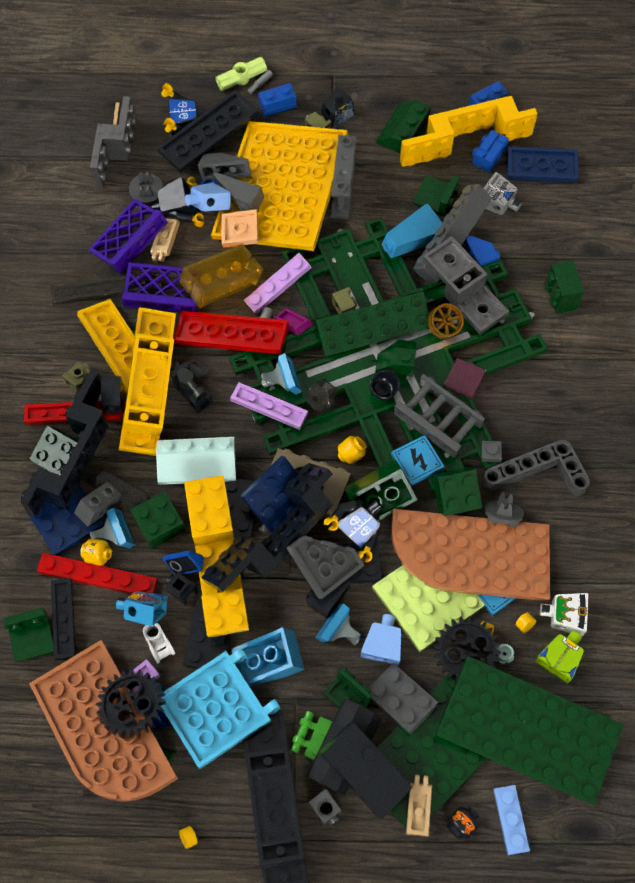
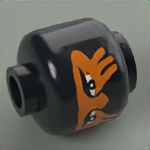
[447,806,479,840]

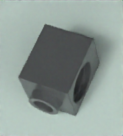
[309,789,342,826]

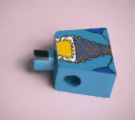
[116,592,168,626]

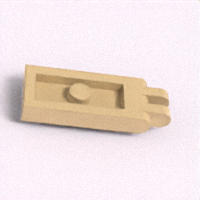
[151,218,180,262]
[406,774,432,837]

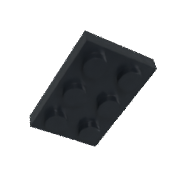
[337,541,382,583]

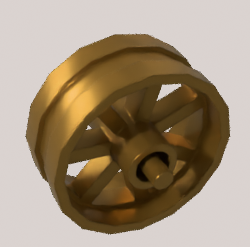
[428,304,464,339]

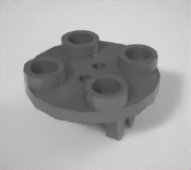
[129,172,163,205]
[484,492,524,527]

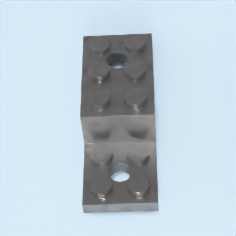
[90,96,137,188]
[423,236,509,335]

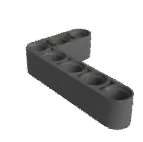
[482,440,590,496]

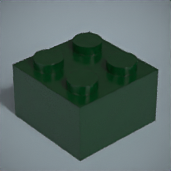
[544,260,584,314]
[432,467,482,516]
[130,491,186,550]

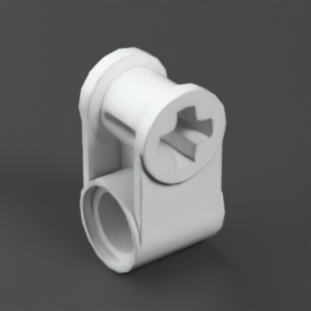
[143,623,175,664]

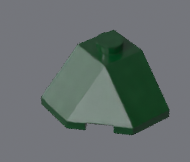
[375,340,417,377]

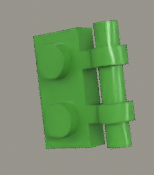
[291,711,332,761]

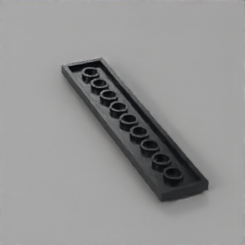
[183,478,256,669]

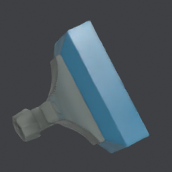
[261,353,302,395]
[90,508,136,549]
[315,604,360,645]

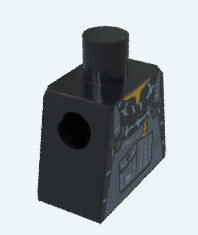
[321,89,355,129]

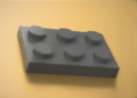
[369,663,439,735]

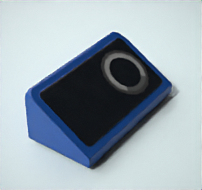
[163,550,204,575]

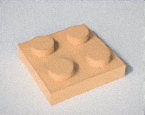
[222,209,259,248]

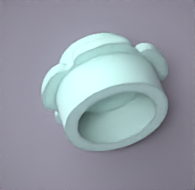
[495,644,515,664]

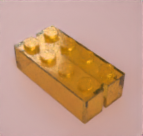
[179,243,263,308]

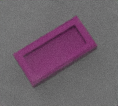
[273,308,312,335]

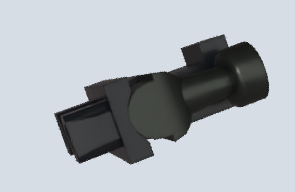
[170,359,213,413]

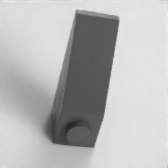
[198,153,252,180]
[214,172,265,211]

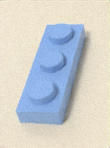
[493,785,530,855]

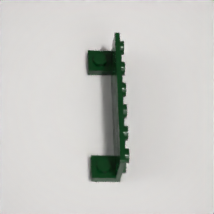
[313,291,429,356]

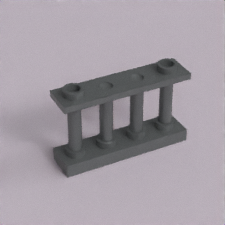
[331,135,356,220]
[394,374,485,459]

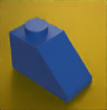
[463,235,500,266]

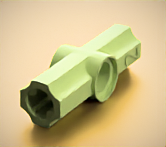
[215,57,267,91]

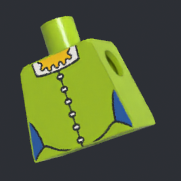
[535,631,584,684]

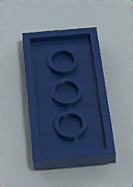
[507,146,579,183]

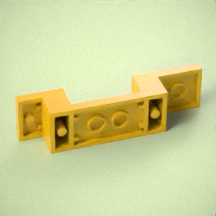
[400,96,538,167]
[119,307,176,456]
[184,475,249,638]

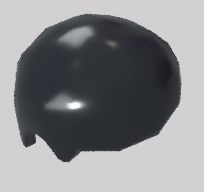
[369,370,400,401]

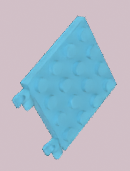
[161,648,281,769]

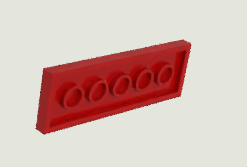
[173,311,289,354]

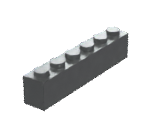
[413,184,492,283]

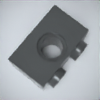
[74,481,121,526]

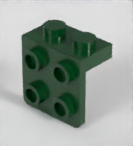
[413,174,461,216]
[323,668,372,709]

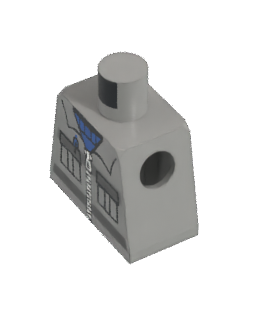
[483,172,522,215]

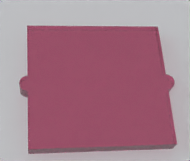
[443,358,486,399]

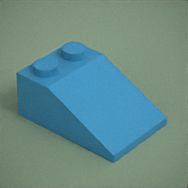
[231,627,305,687]

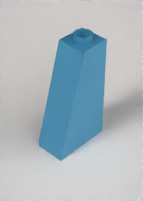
[382,204,442,258]

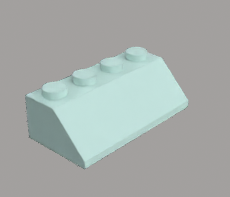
[156,437,236,485]

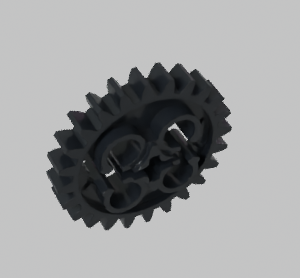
[433,616,501,682]
[96,669,166,739]

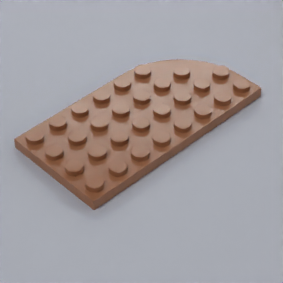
[391,509,550,602]
[29,640,178,801]

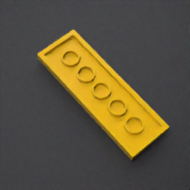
[77,299,135,393]

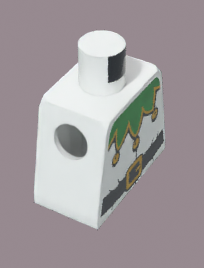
[540,593,588,636]

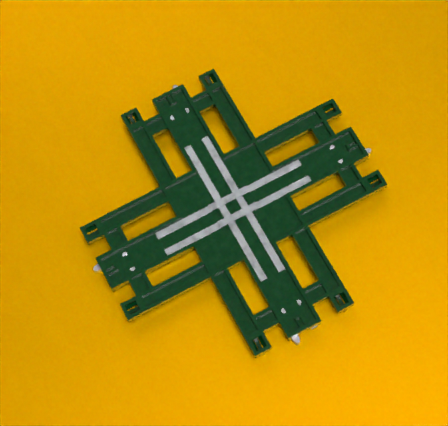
[229,217,548,493]

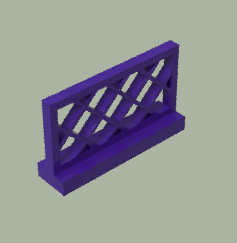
[88,199,168,274]
[122,262,201,313]

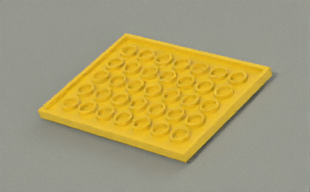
[211,121,348,251]

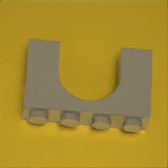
[271,448,351,518]

